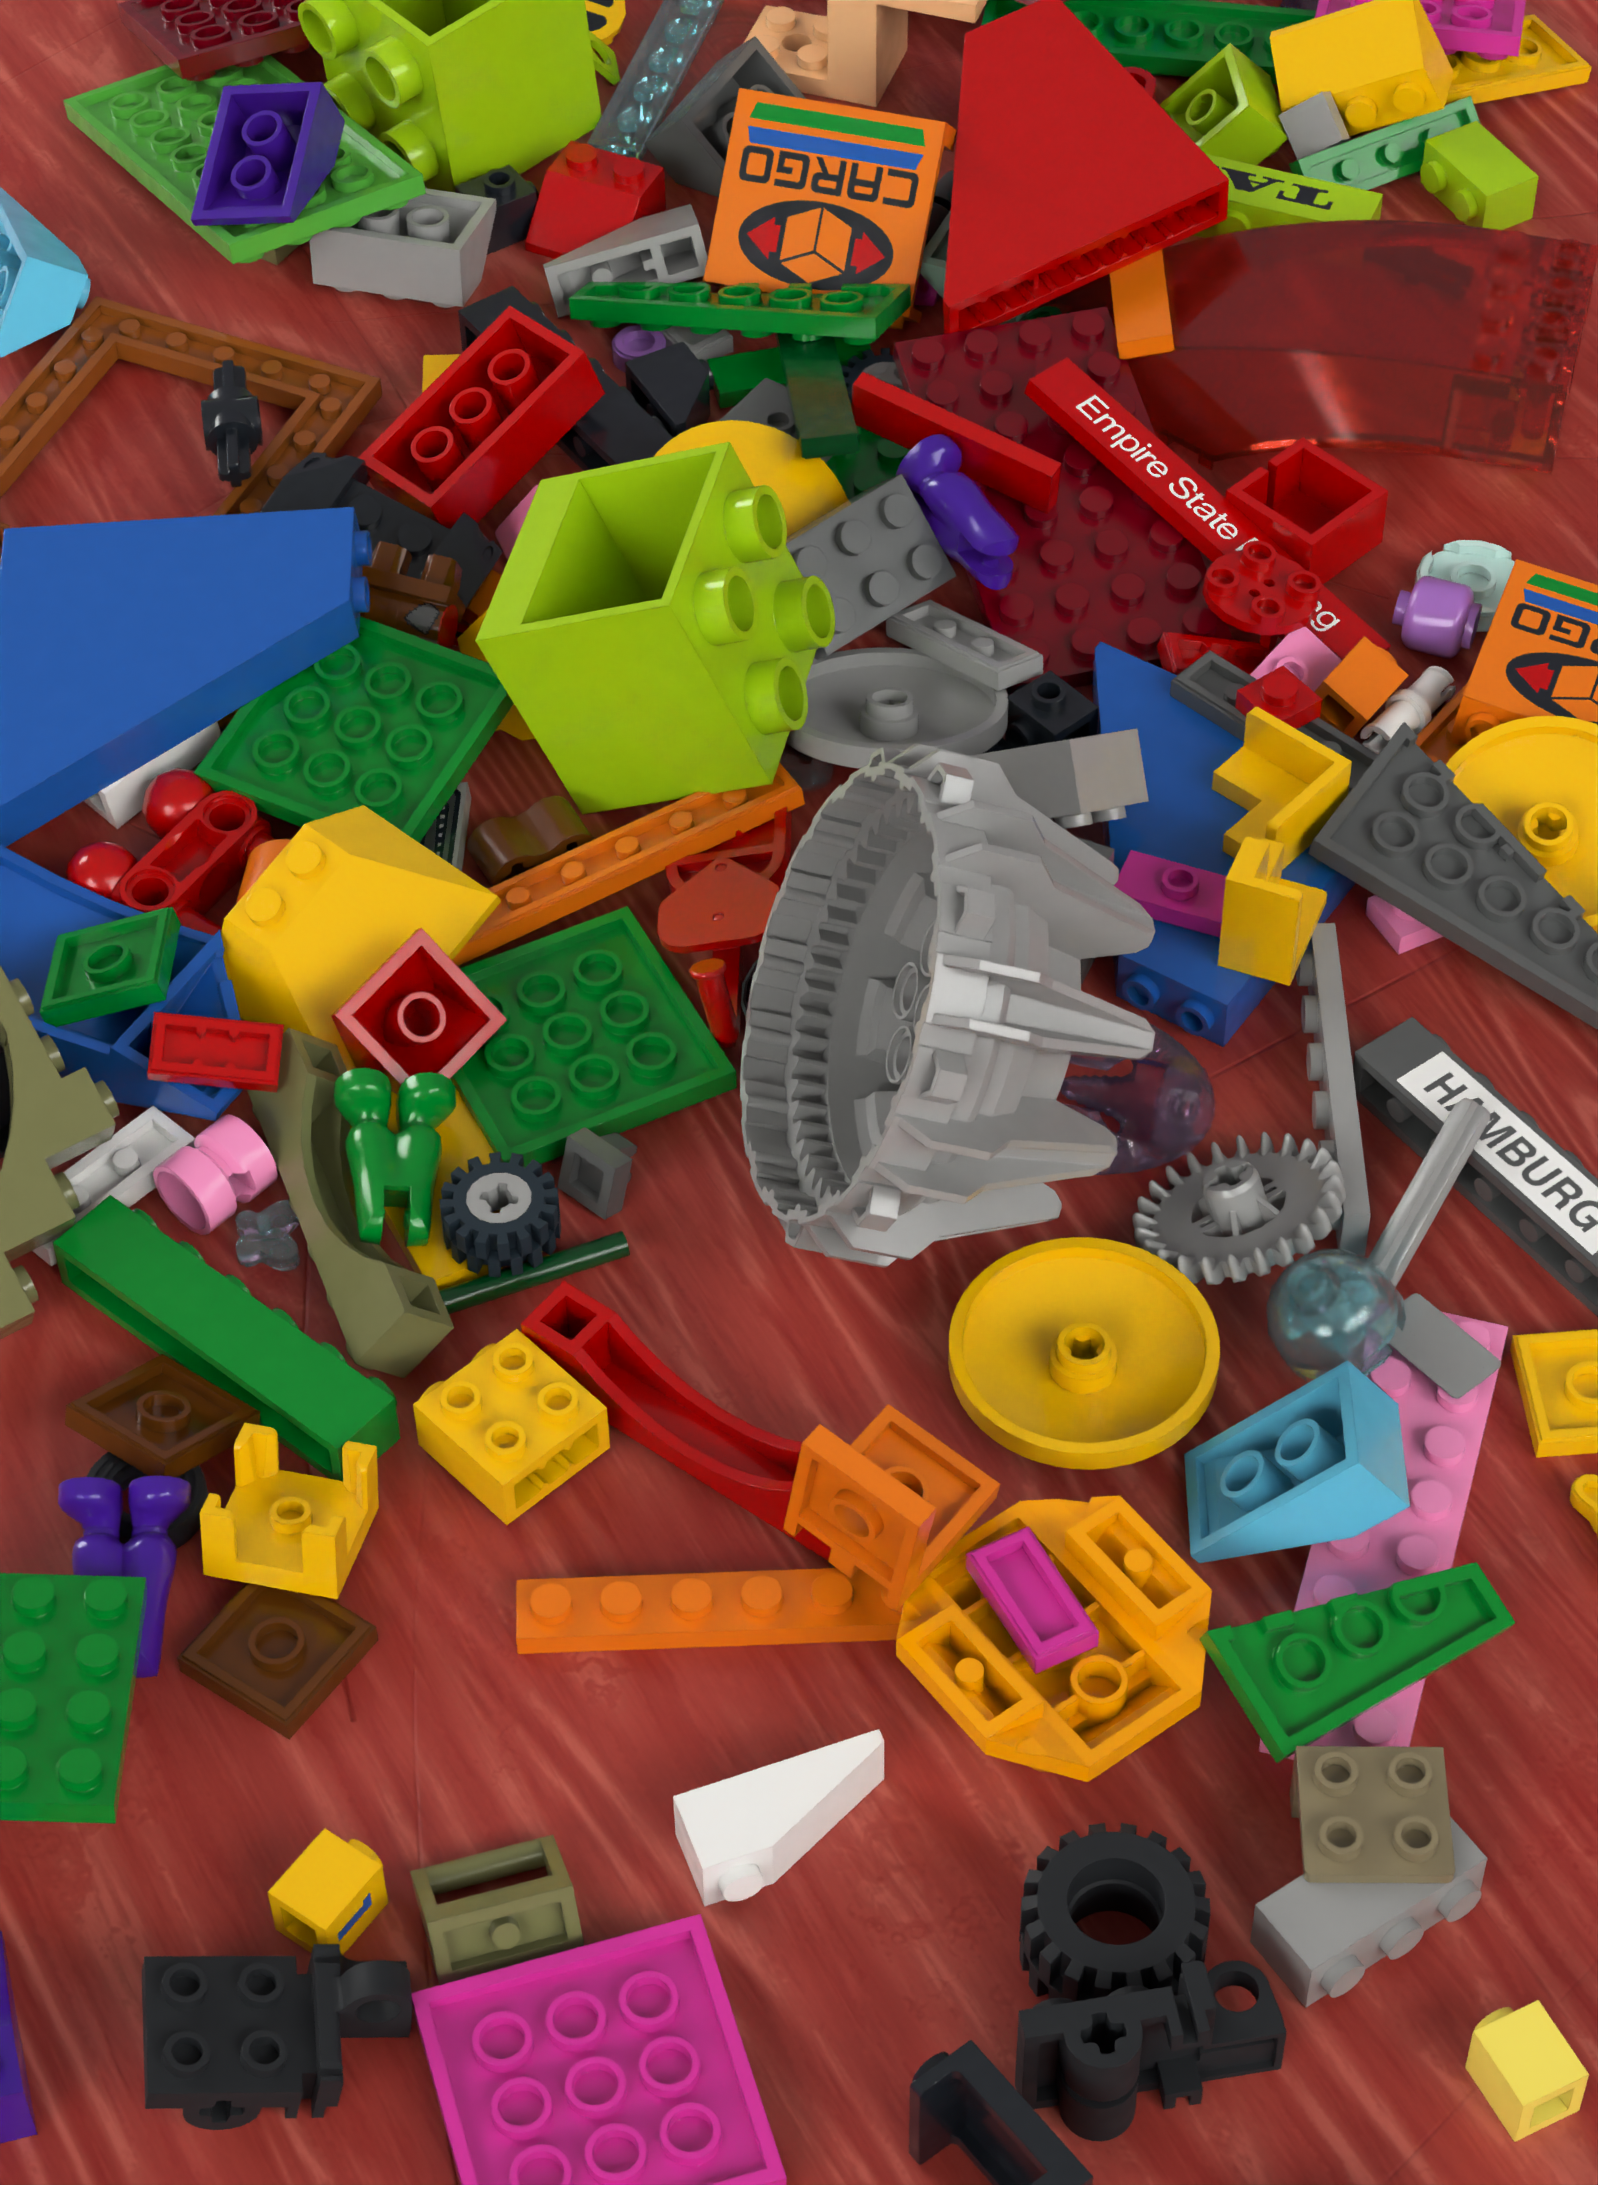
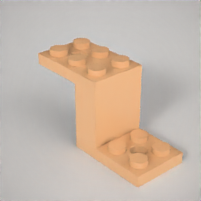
[743,0,987,107]

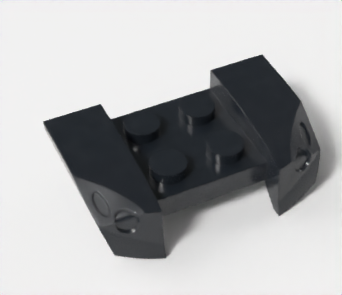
[260,452,503,615]

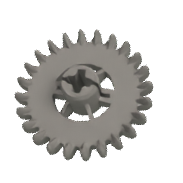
[1132,1132,1347,1285]

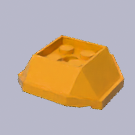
[896,1496,1212,1782]

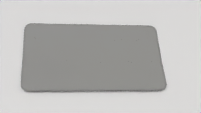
[1371,1293,1501,1398]

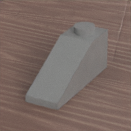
[543,204,708,317]

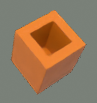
[1314,636,1409,738]

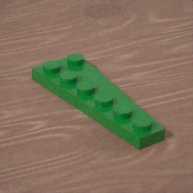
[569,282,911,345]

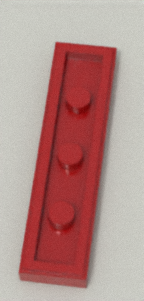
[852,372,1061,514]

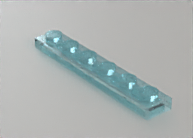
[587,0,725,160]

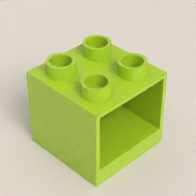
[298,0,603,193]
[475,442,835,815]

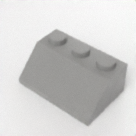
[309,188,497,308]

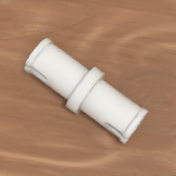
[1360,666,1456,755]

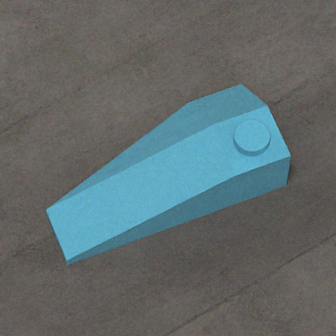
[0,187,91,358]

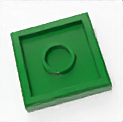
[39,907,181,1027]

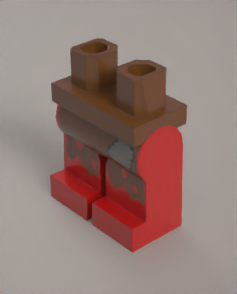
[360,541,466,649]

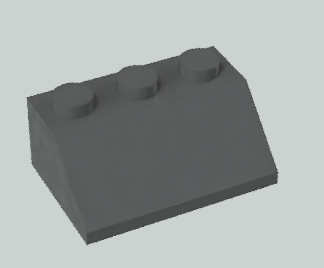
[644,36,806,197]

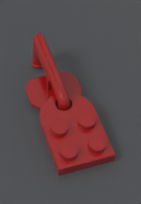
[657,799,792,1048]

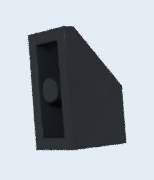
[625,341,714,438]

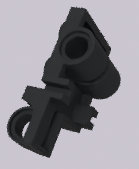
[142,1944,412,2130]
[1015,1960,1287,2141]

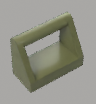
[410,1834,585,1985]

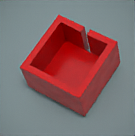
[1225,437,1388,584]

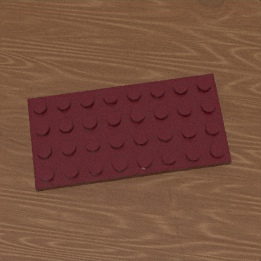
[893,306,1233,696]

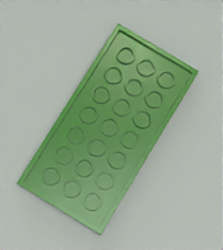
[63,55,426,264]

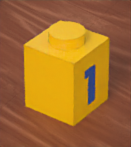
[268,1828,389,1955]

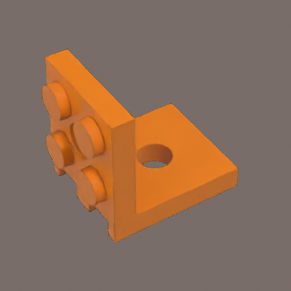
[783,1404,1000,1612]

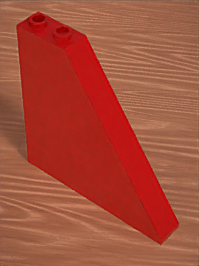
[943,0,1229,334]

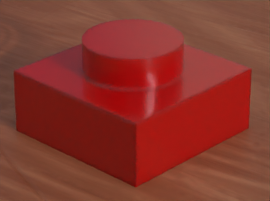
[1235,666,1322,729]

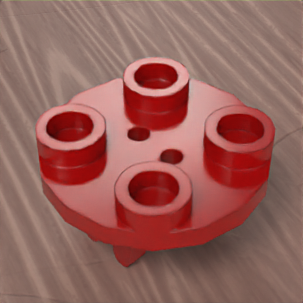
[1202,541,1321,651]

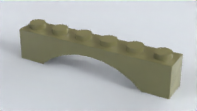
[247,1028,454,1378]

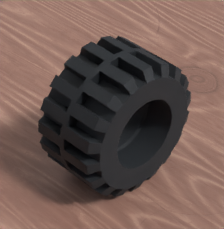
[1019,1823,1211,2002]

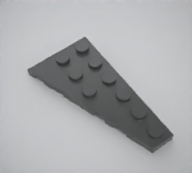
[1308,722,1598,1030]

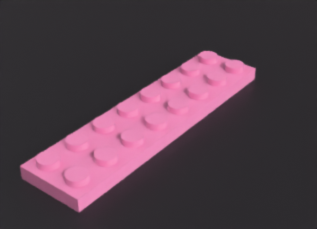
[1259,1300,1508,1760]

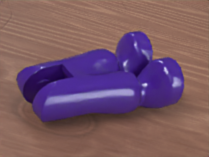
[896,434,1019,590]
[58,1475,191,1678]

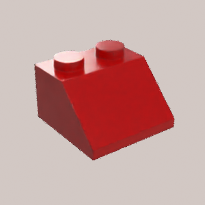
[525,141,666,259]

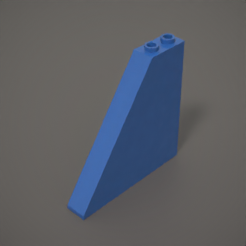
[0,507,372,847]
[1092,641,1356,1047]

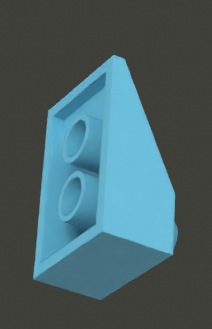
[1184,1360,1410,1563]

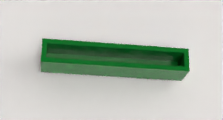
[53,1195,401,1481]

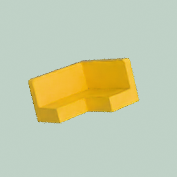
[1212,707,1352,870]
[1218,836,1327,986]

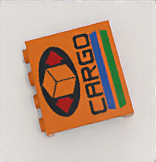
[703,88,957,330]
[1450,559,1598,743]

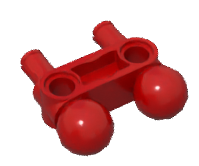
[65,768,277,935]

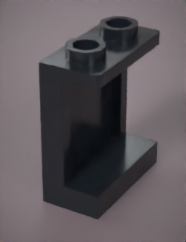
[909,2040,1093,2185]

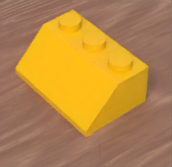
[1270,0,1454,136]

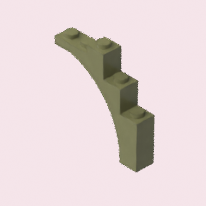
[0,966,119,1339]

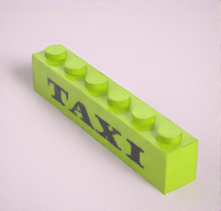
[1194,154,1383,274]

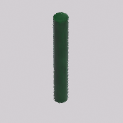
[439,1231,630,1314]

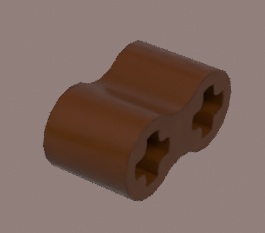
[467,796,594,886]

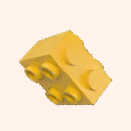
[413,1329,610,1525]

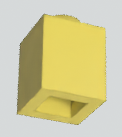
[1465,2000,1589,2142]

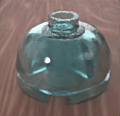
[1266,1249,1406,1381]

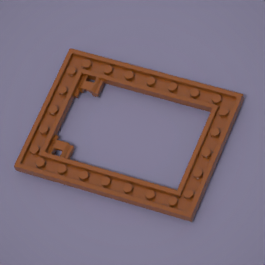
[0,296,382,562]

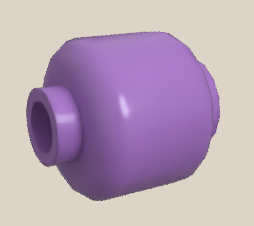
[1392,576,1482,659]

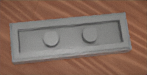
[886,600,1043,691]

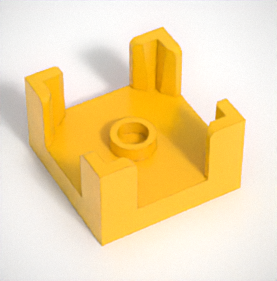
[200,1423,379,1600]

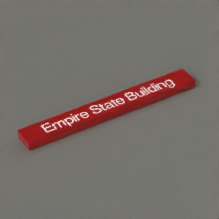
[1024,357,1391,660]

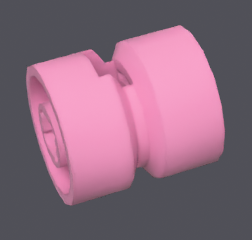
[153,1114,278,1235]

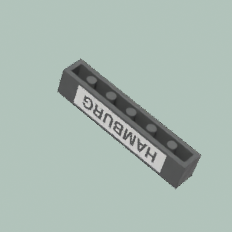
[1353,1017,1598,1317]

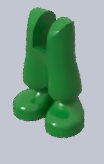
[334,1068,456,1247]

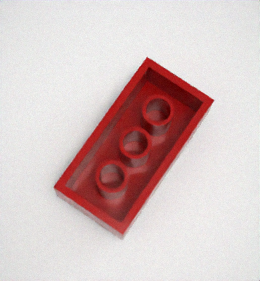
[358,306,605,529]

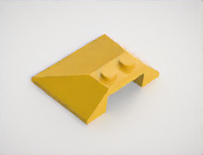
[221,805,501,1071]

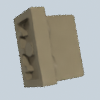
[1290,1746,1455,1883]

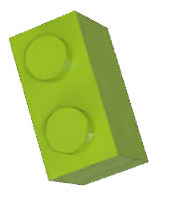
[1420,121,1539,238]

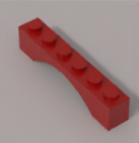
[521,1281,831,1561]

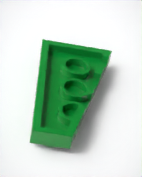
[1199,1562,1516,1764]

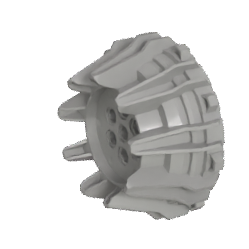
[740,743,1156,1268]

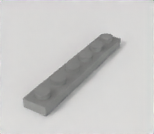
[1296,923,1371,1256]

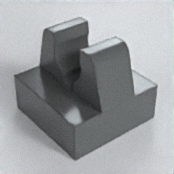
[557,1127,637,1220]

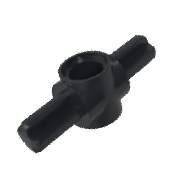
[201,360,263,487]

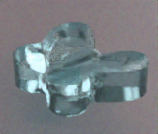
[236,1200,300,1271]

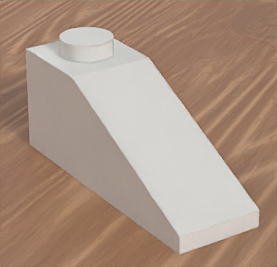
[673,1729,884,1906]

